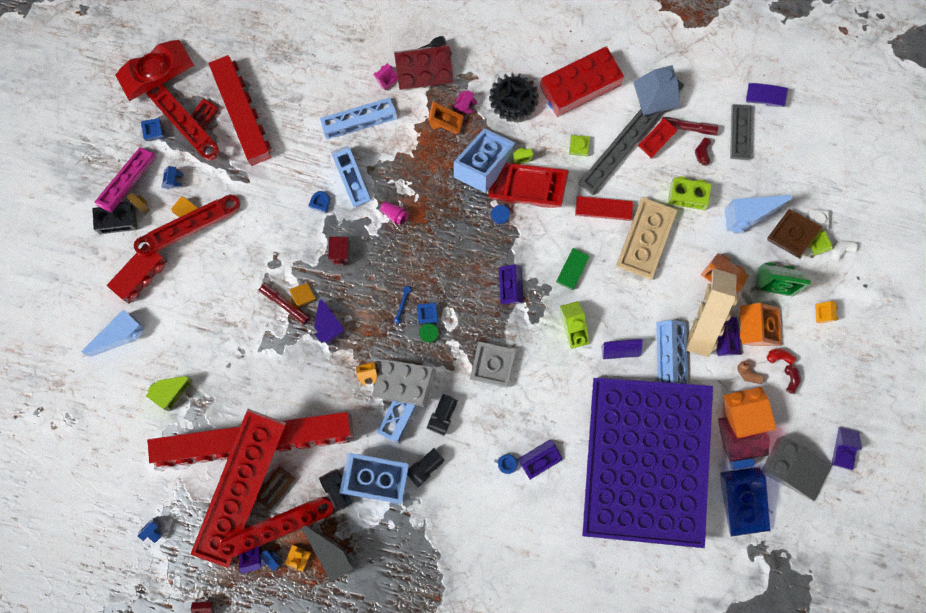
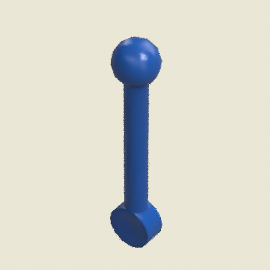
[393,286,411,324]

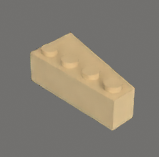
[686,268,739,357]

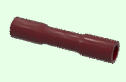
[662,117,718,136]
[259,282,310,326]

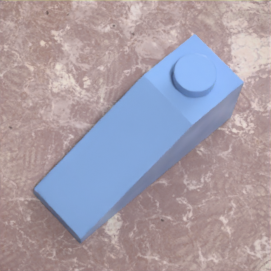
[331,145,370,207]
[81,310,145,357]

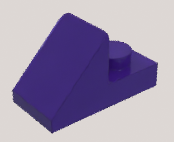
[831,427,862,470]
[239,545,265,574]

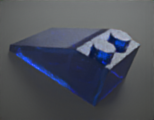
[720,467,770,537]

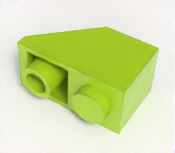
[560,301,589,349]

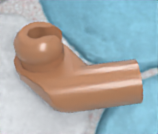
[737,361,763,384]

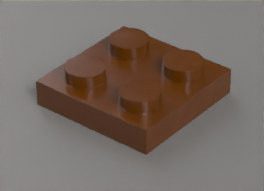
[767,209,822,259]

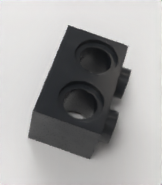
[92,202,137,235]

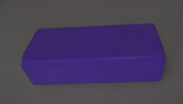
[499,264,524,305]
[716,317,741,356]
[601,339,643,359]
[518,440,563,480]

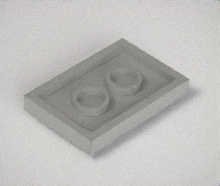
[372,359,436,407]

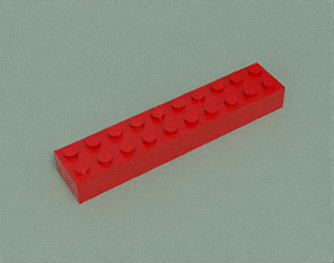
[147,412,354,468]

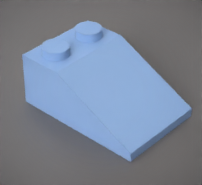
[454,128,516,193]
[725,195,792,234]

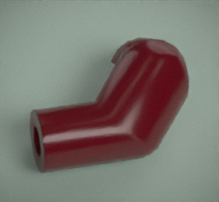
[695,138,711,166]
[784,365,801,395]

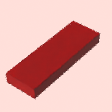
[575,196,633,221]

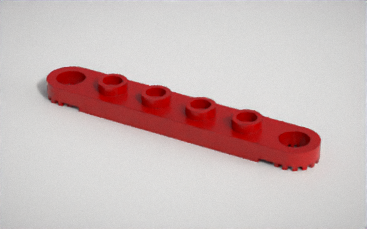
[146,84,220,161]
[133,194,240,256]
[218,496,334,559]

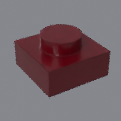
[191,602,215,613]

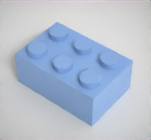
[339,453,409,504]

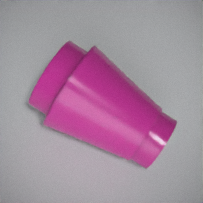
[380,201,409,225]

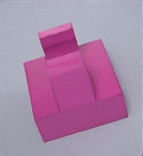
[373,63,398,91]
[452,90,477,114]

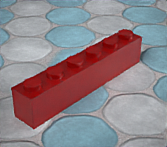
[208,55,273,166]

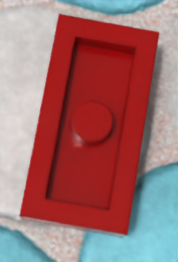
[638,118,678,158]

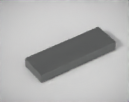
[730,104,751,160]

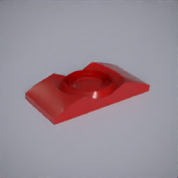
[115,40,195,101]
[488,163,569,208]

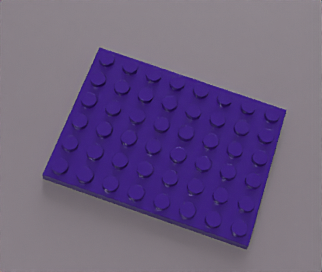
[582,378,713,548]

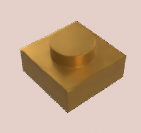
[126,192,150,215]

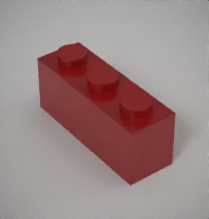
[106,243,167,304]

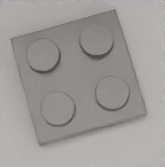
[470,341,516,388]

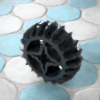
[489,72,539,122]

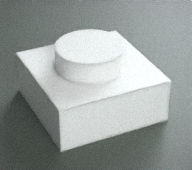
[807,210,829,231]

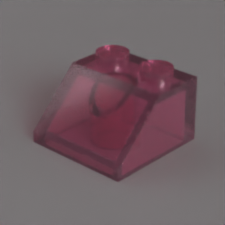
[718,417,770,462]

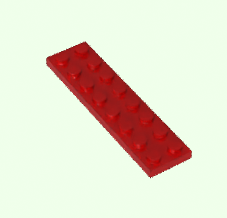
[190,409,286,568]

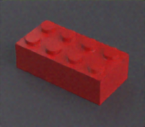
[540,46,624,117]

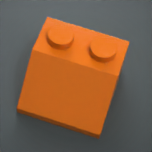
[701,253,749,293]
[739,303,782,346]
[723,387,776,438]

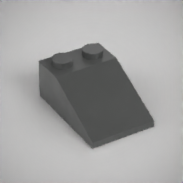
[760,437,832,501]
[301,525,358,582]

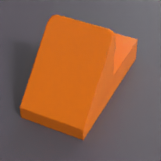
[428,102,464,134]

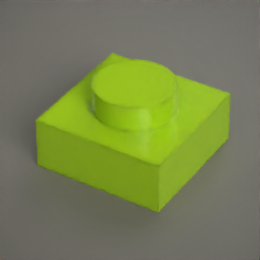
[569,135,589,157]
[512,148,533,164]
[810,231,833,256]

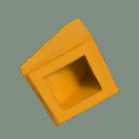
[171,196,198,217]
[289,283,316,308]

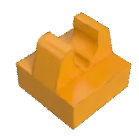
[815,301,839,324]
[356,362,377,386]
[284,545,312,572]

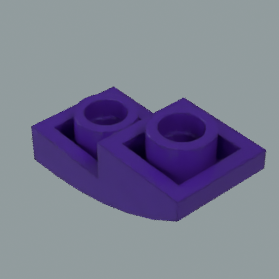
[746,83,788,107]

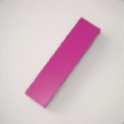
[95,147,157,213]

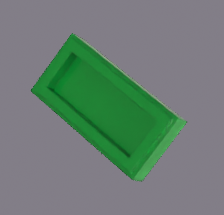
[556,248,590,290]

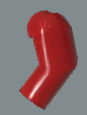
[766,348,797,365]

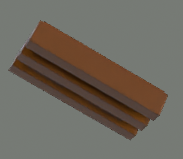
[256,466,296,510]

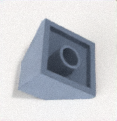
[633,65,680,116]

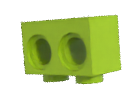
[668,176,712,211]

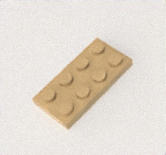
[616,197,677,280]

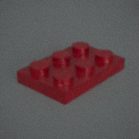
[394,44,454,90]

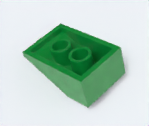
[755,262,811,297]

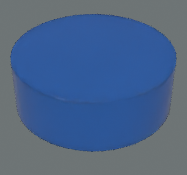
[491,205,510,225]
[498,454,517,474]

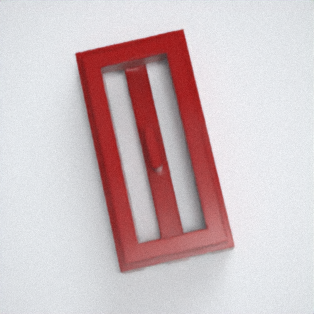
[191,98,219,130]

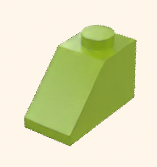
[146,376,193,412]

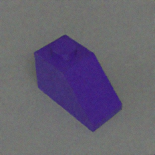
[314,299,346,346]

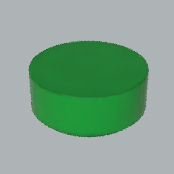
[419,323,438,343]

